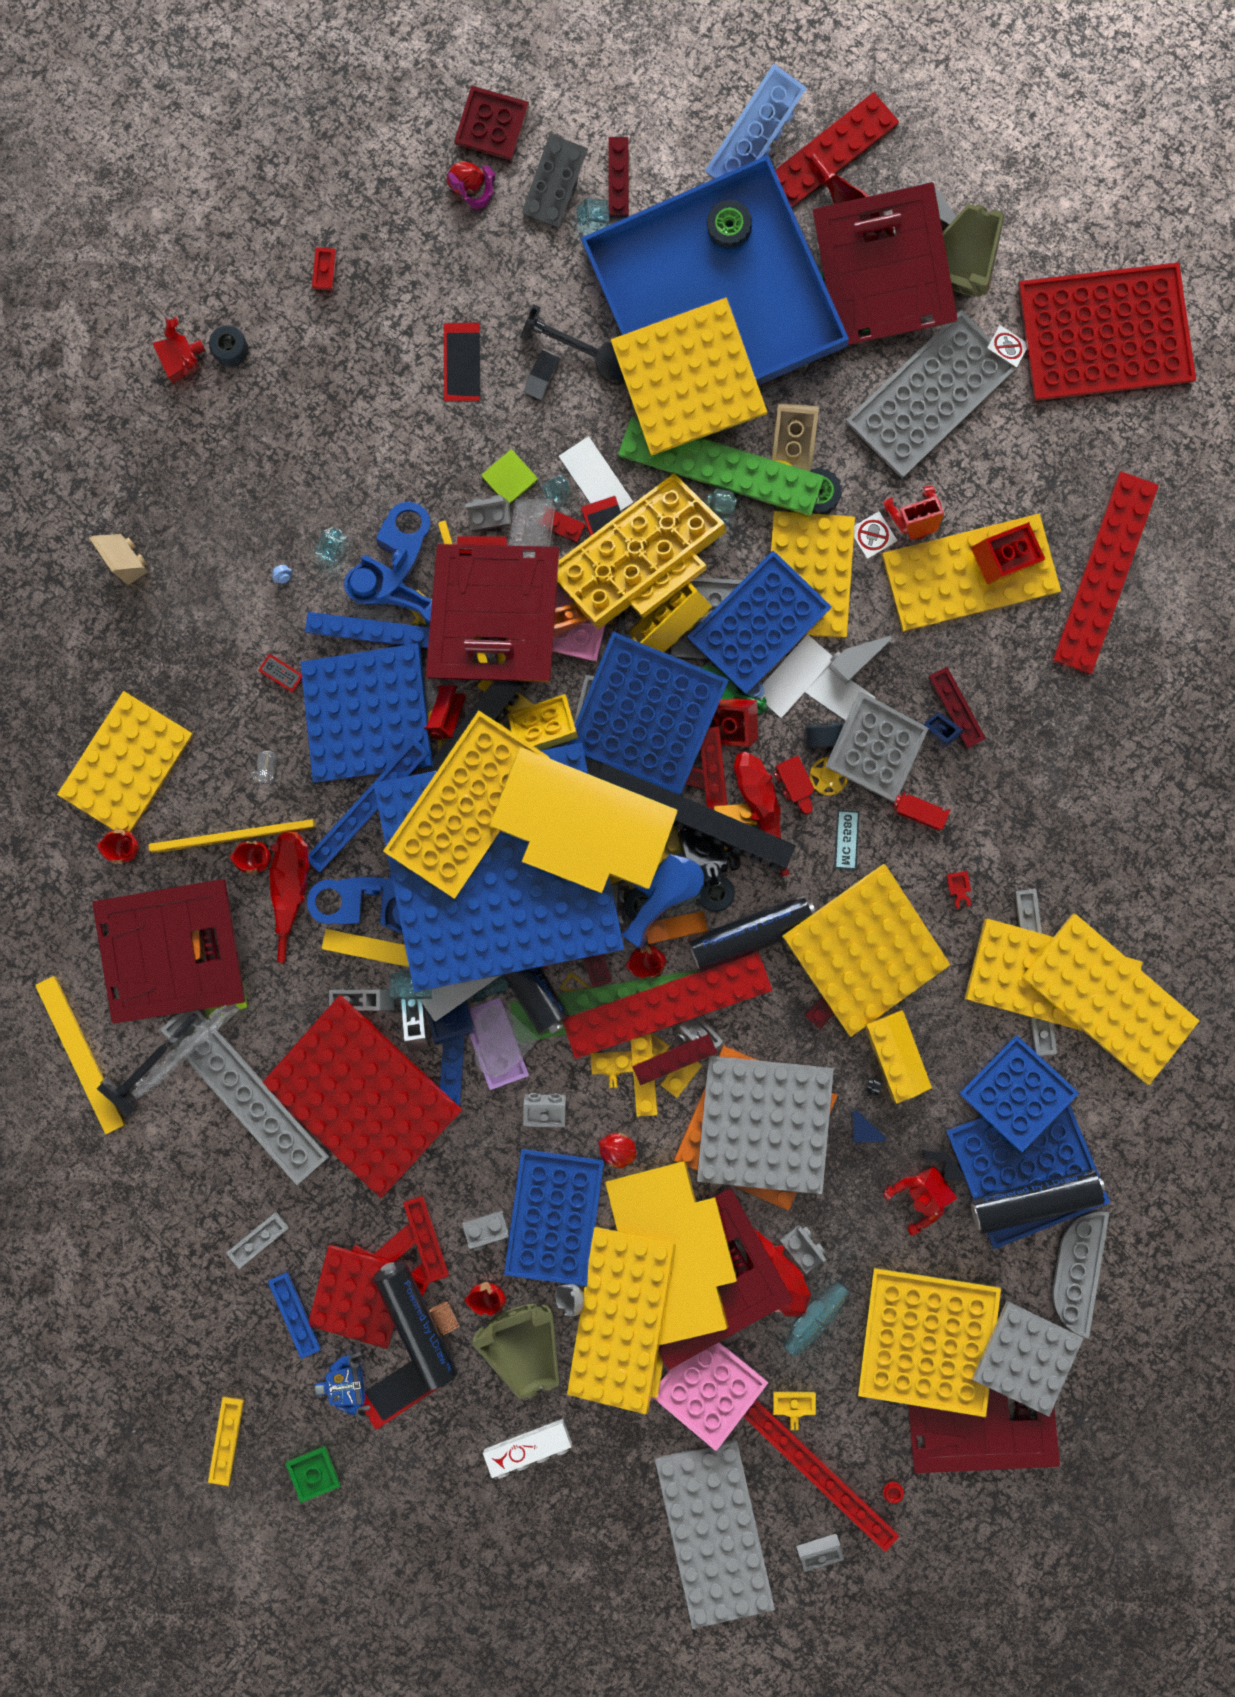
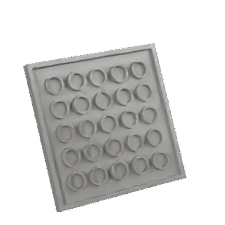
[697,1056,834,1194]

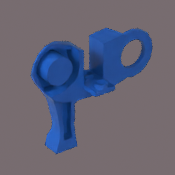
[344,502,432,627]
[622,854,704,948]
[307,875,403,934]

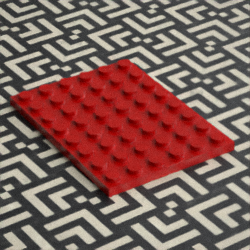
[1018,262,1196,401]
[263,995,462,1199]

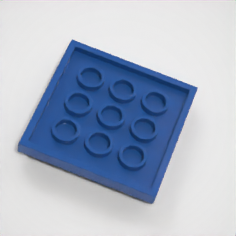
[959,1035,1079,1154]

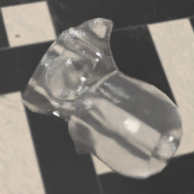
[249,751,278,784]

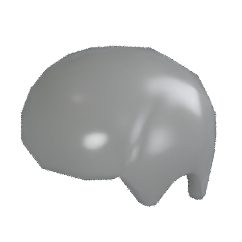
[555,1284,585,1317]

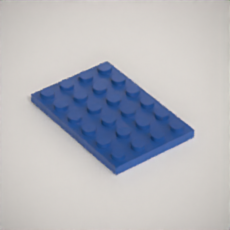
[687,551,832,695]
[504,1149,604,1286]

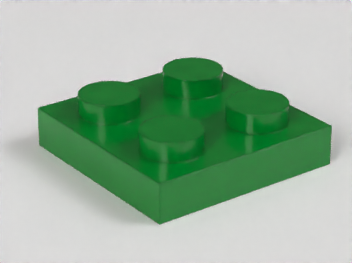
[285,1445,341,1503]

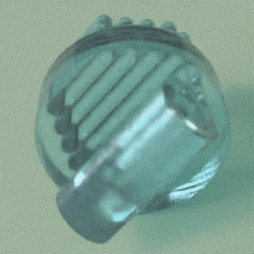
[542,475,570,501]

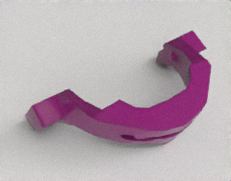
[448,165,496,209]

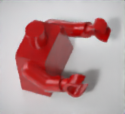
[152,316,206,384]
[883,485,944,540]
[883,1165,957,1236]

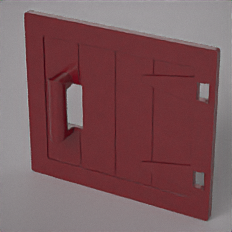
[813,182,958,345]
[426,544,560,682]
[92,879,245,1024]
[658,1188,793,1370]
[908,1388,1060,1474]

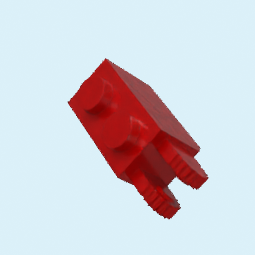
[773,755,814,815]

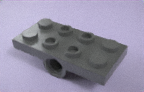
[522,134,588,228]

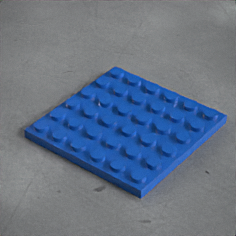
[567,632,729,795]
[301,643,433,783]
[945,1104,1110,1249]

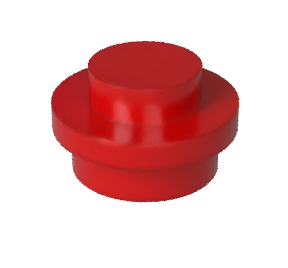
[883,1482,904,1504]

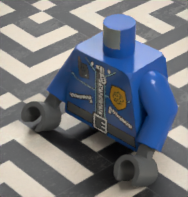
[315,1352,370,1420]

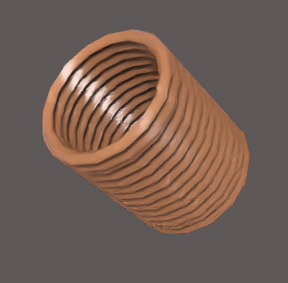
[429,1302,460,1336]

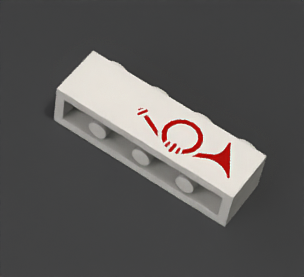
[483,1419,572,1479]

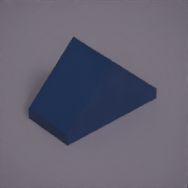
[923,712,964,749]
[851,1109,887,1143]

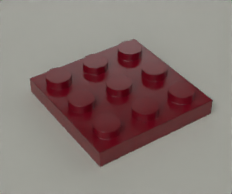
[454,85,529,161]

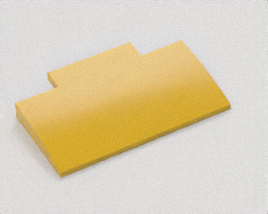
[557,473,726,630]
[489,747,678,893]
[605,1161,737,1345]

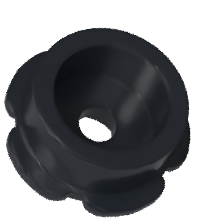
[867,1075,883,1095]

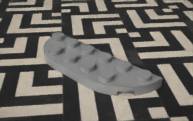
[1052,1211,1109,1338]

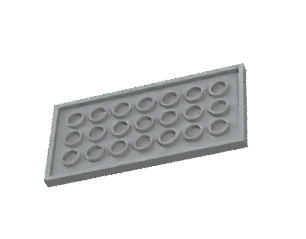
[846,310,1018,479]
[655,1439,775,1629]

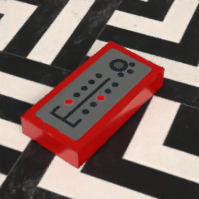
[258,653,302,693]

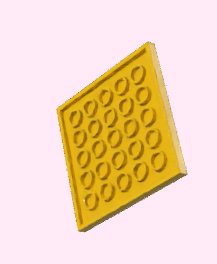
[611,297,767,456]
[782,864,950,1037]
[858,1268,1001,1417]

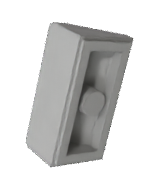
[797,1534,844,1572]

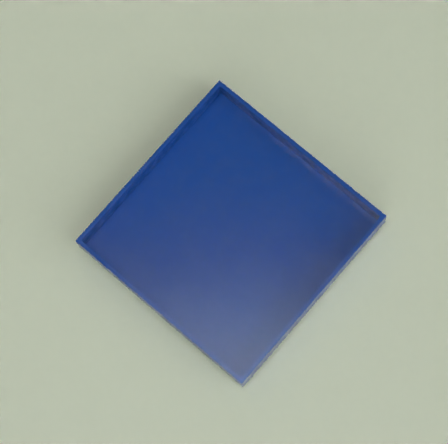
[581,155,849,386]
[374,743,624,993]

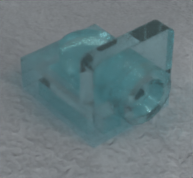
[577,198,610,226]
[314,527,347,562]

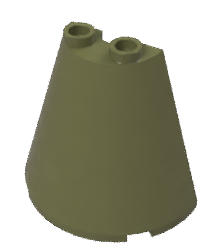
[943,204,1005,297]
[472,1303,559,1400]

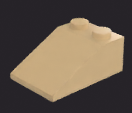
[772,403,819,471]
[89,534,148,585]

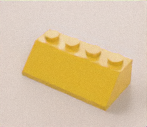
[627,582,712,652]
[865,1010,932,1103]

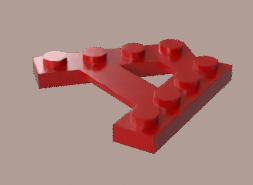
[685,726,728,809]
[352,1195,450,1297]

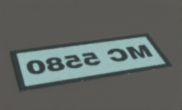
[834,810,860,870]

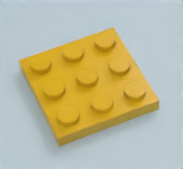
[507,694,578,750]

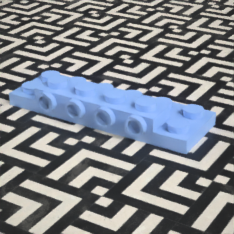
[704,64,807,179]

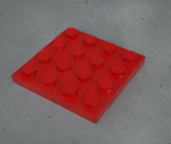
[309,1245,410,1349]

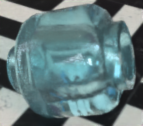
[706,488,737,517]

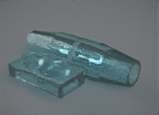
[783,1282,850,1357]

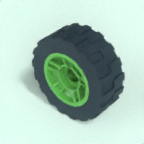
[707,200,752,249]
[810,468,842,514]

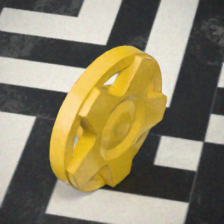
[809,757,848,796]

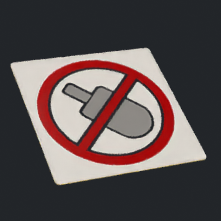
[988,325,1027,367]
[854,512,897,559]

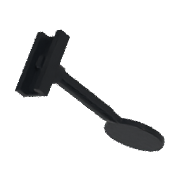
[520,304,624,382]
[97,1013,197,1116]

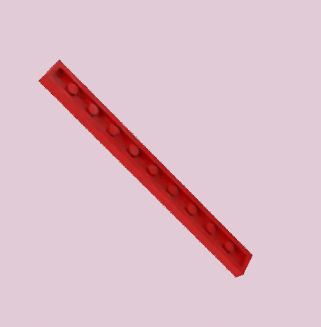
[743,1399,900,1552]

